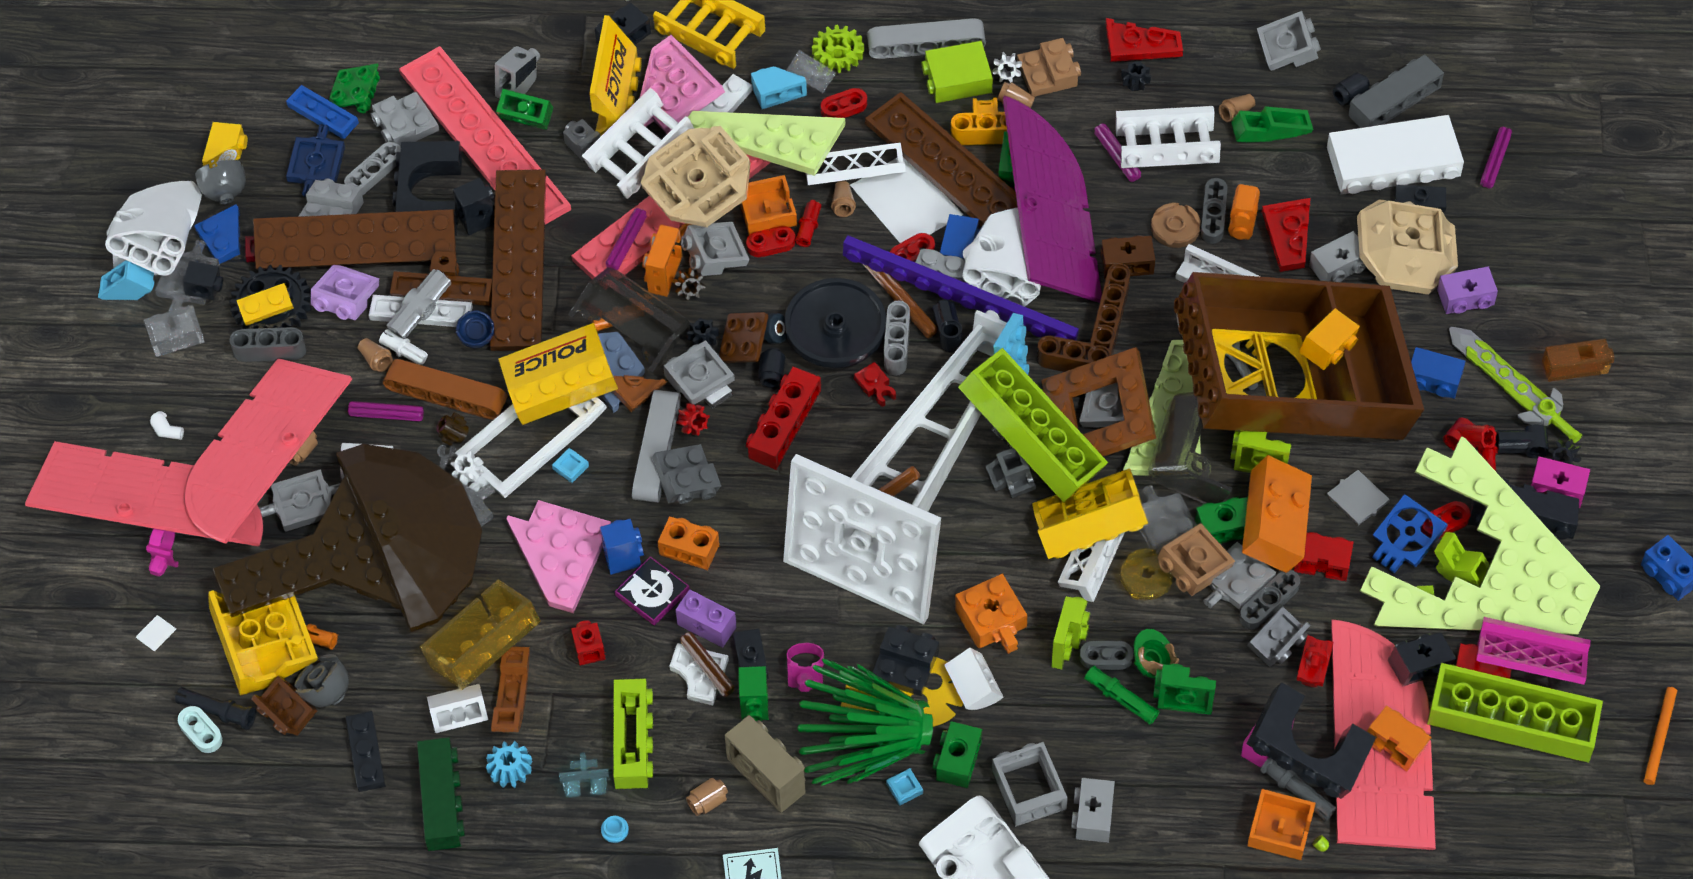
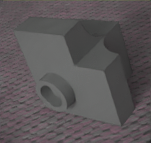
[986,448,1036,498]

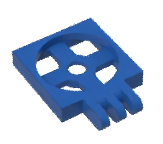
[1372,494,1448,573]

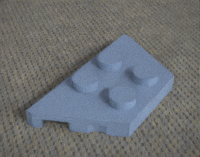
[598,332,645,413]

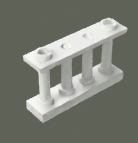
[582,88,694,199]
[1115,106,1221,168]

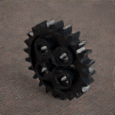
[229,265,311,329]

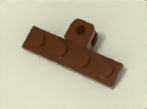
[390,251,493,306]

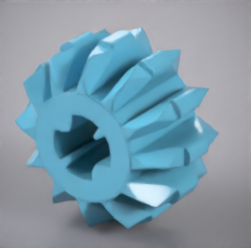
[486,741,532,788]

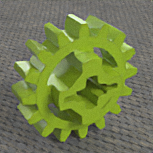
[812,25,864,73]

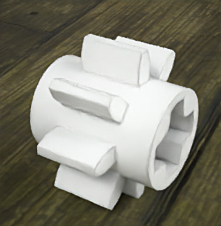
[993,52,1022,83]
[451,451,484,485]

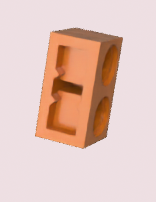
[658,516,719,570]

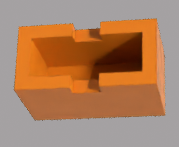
[1367,705,1431,771]

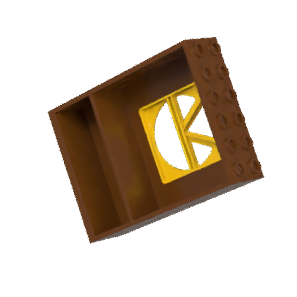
[1174,272,1424,440]

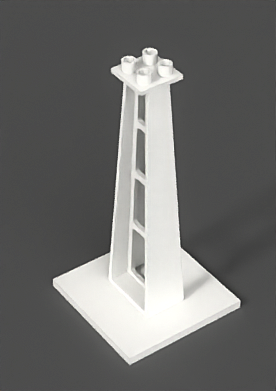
[783,310,1007,625]

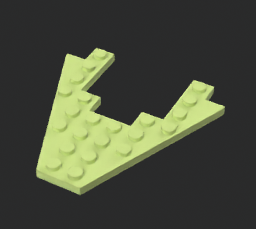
[1360,437,1600,635]

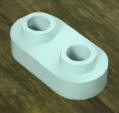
[178,706,222,753]

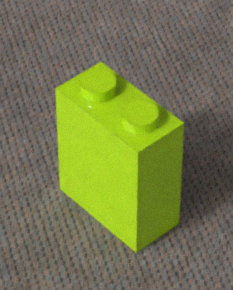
[922,41,993,103]

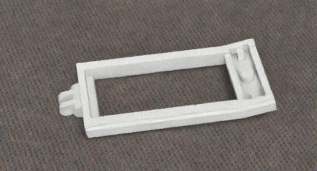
[455,397,607,498]

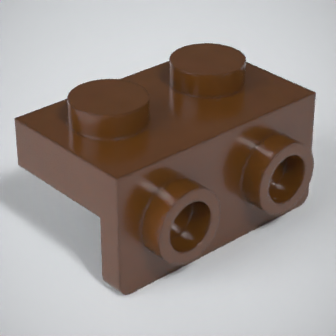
[251,676,318,736]

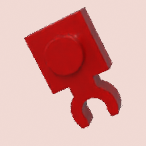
[854,362,896,407]

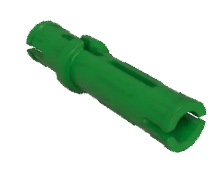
[1084,665,1160,725]

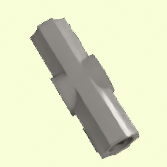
[386,269,451,339]

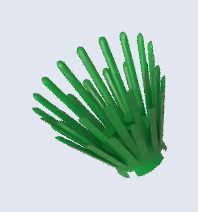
[797,659,933,786]

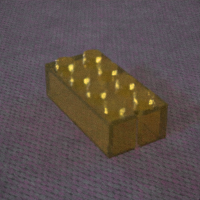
[420,579,541,690]

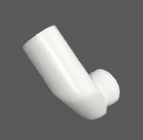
[150,411,184,440]

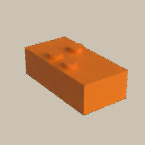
[1242,455,1312,573]

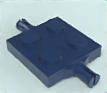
[286,124,345,197]

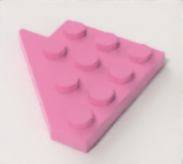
[640,35,725,134]
[507,500,611,614]

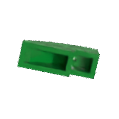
[1231,106,1314,142]

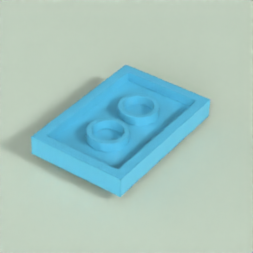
[993,313,1029,375]

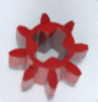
[676,403,710,436]

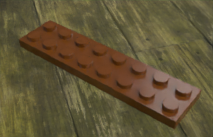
[865,92,1018,227]
[490,169,546,351]
[253,209,456,269]

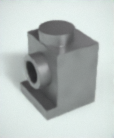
[563,119,600,161]

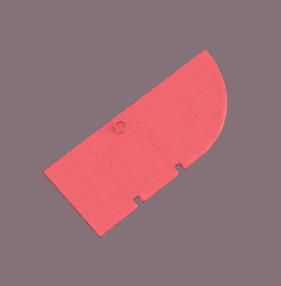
[185,358,352,544]
[25,441,263,546]
[1331,620,1436,850]

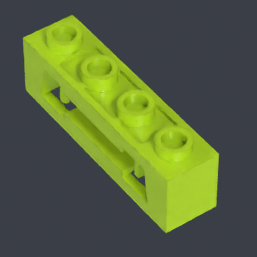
[614,679,653,789]

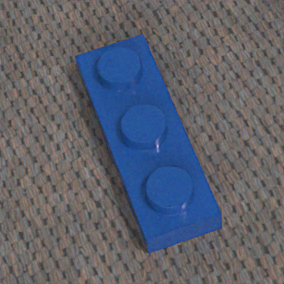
[286,85,359,139]

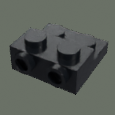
[872,625,939,696]

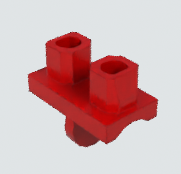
[1296,635,1334,688]

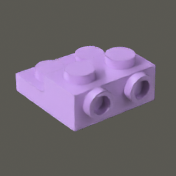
[310,265,379,320]

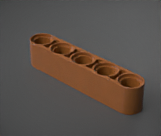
[383,359,508,420]

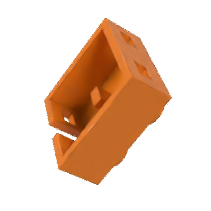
[740,175,797,235]
[643,224,682,297]
[1247,789,1316,860]

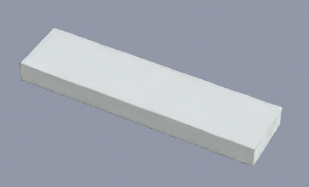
[369,295,473,327]

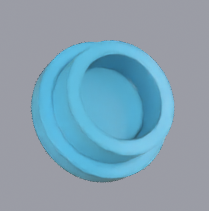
[601,816,629,843]

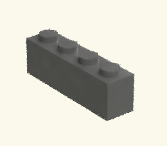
[1348,54,1444,128]

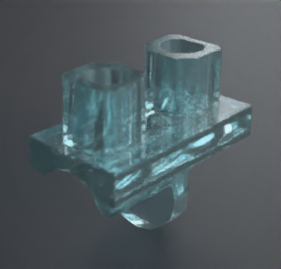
[559,752,610,798]

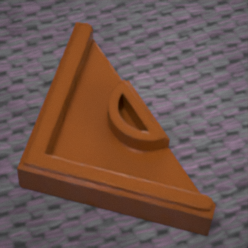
[611,375,667,412]

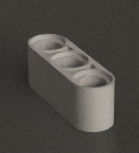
[884,301,910,376]

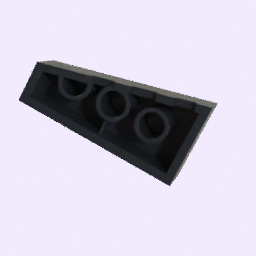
[1468,478,1579,539]

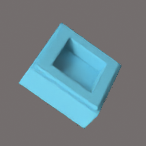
[552,448,589,483]
[886,768,923,806]

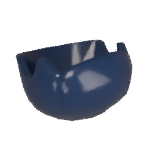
[456,310,494,348]

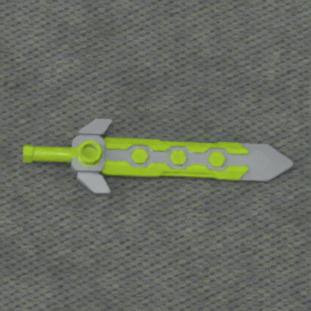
[1449,327,1582,443]

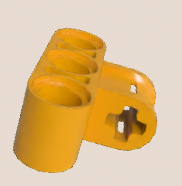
[951,98,1007,145]

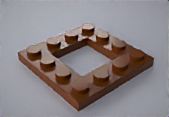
[1042,347,1156,456]

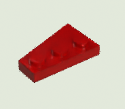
[1105,18,1183,62]
[1262,198,1310,272]

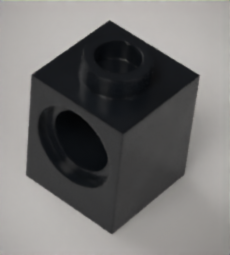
[183,261,224,300]

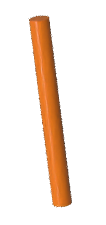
[1644,687,1677,785]

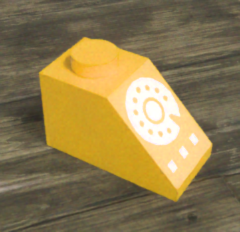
[202,122,248,168]

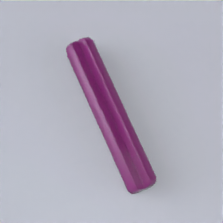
[1094,123,1141,182]
[1480,126,1512,189]
[606,208,647,271]
[348,401,424,421]

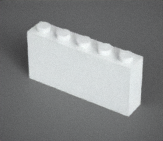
[1327,115,1464,194]

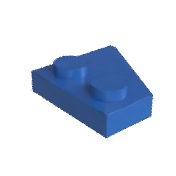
[194,204,240,265]

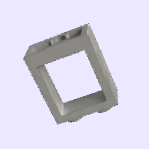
[992,742,1068,827]

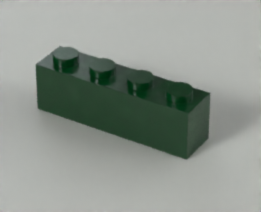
[417,737,465,851]

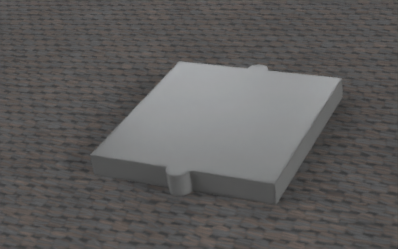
[1326,470,1390,526]

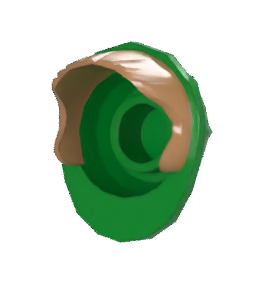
[1134,629,1179,679]

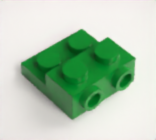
[1153,664,1216,715]

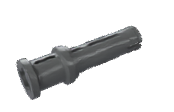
[1260,758,1336,821]

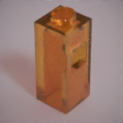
[1542,339,1614,382]

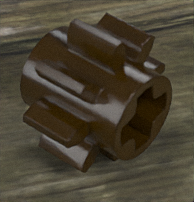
[673,268,705,300]
[437,412,469,446]

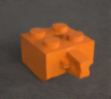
[955,574,1027,654]

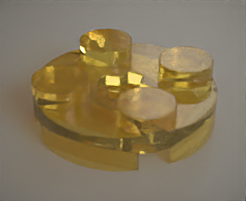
[1120,548,1174,600]

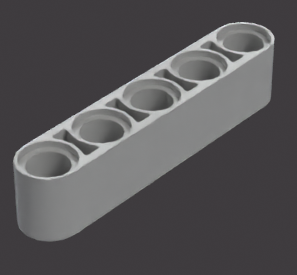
[867,19,986,59]
[632,390,681,503]

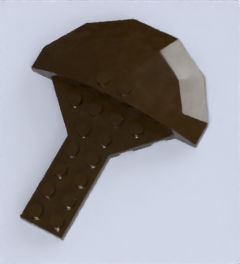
[213,444,482,632]

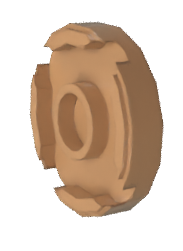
[1151,203,1201,248]

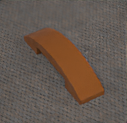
[491,646,530,732]

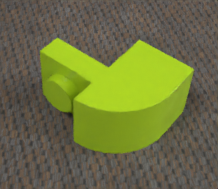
[1434,532,1490,588]

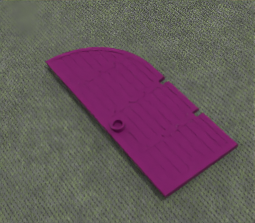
[1003,96,1102,303]

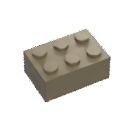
[725,715,806,813]

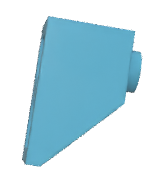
[751,66,807,109]
[98,260,154,300]

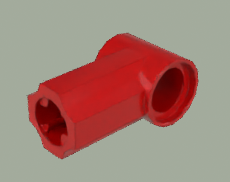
[1443,417,1497,450]

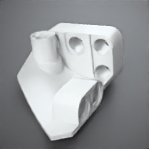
[105,181,202,276]
[962,208,1041,307]
[919,796,1050,879]

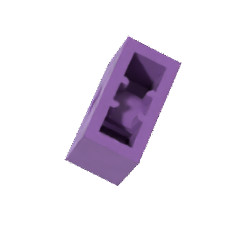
[1437,267,1498,314]
[676,589,736,648]

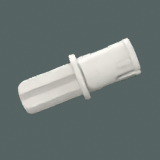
[379,329,428,365]

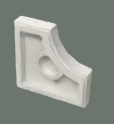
[669,643,729,706]

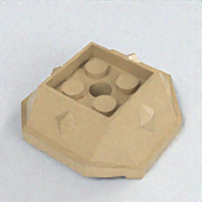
[641,126,751,227]
[1357,200,1458,295]

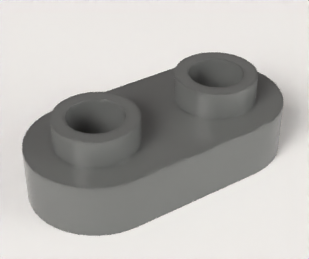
[1080,641,1134,670]

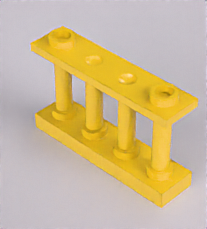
[653,0,765,69]

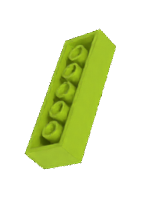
[958,348,1108,502]
[1427,663,1603,763]

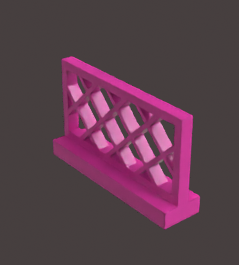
[1476,617,1591,685]

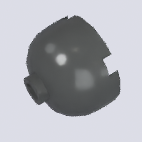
[195,160,246,204]
[294,654,349,707]

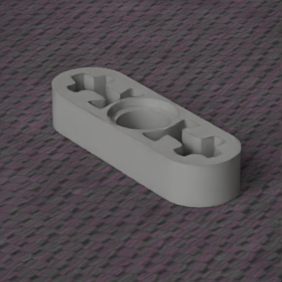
[344,142,401,195]

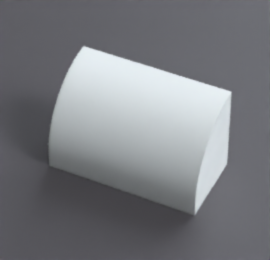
[945,648,1004,710]
[427,684,488,733]

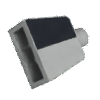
[495,46,540,99]

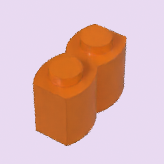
[1228,184,1260,240]

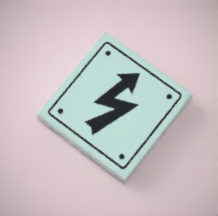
[723,848,782,879]

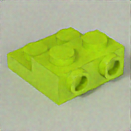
[1230,430,1291,473]
[1052,596,1090,670]

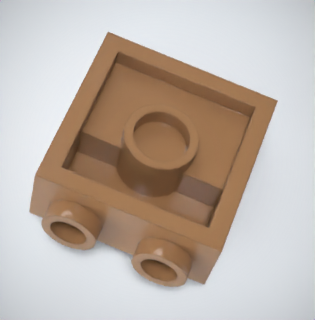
[1017,38,1081,97]
[1158,523,1235,596]

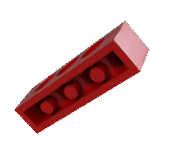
[746,367,821,470]

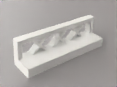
[806,143,906,185]
[1176,244,1261,283]
[1058,532,1125,602]

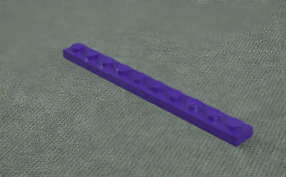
[843,235,1079,341]

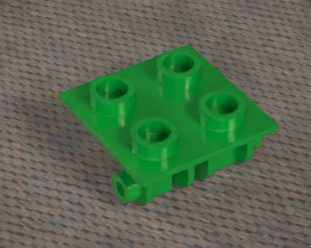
[328,63,380,113]

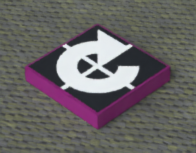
[615,556,690,626]

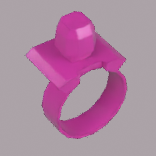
[146,529,179,576]
[787,643,824,692]

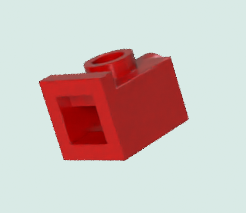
[571,620,606,666]

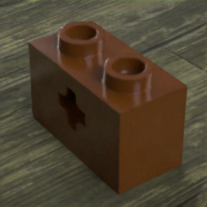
[1101,235,1155,279]

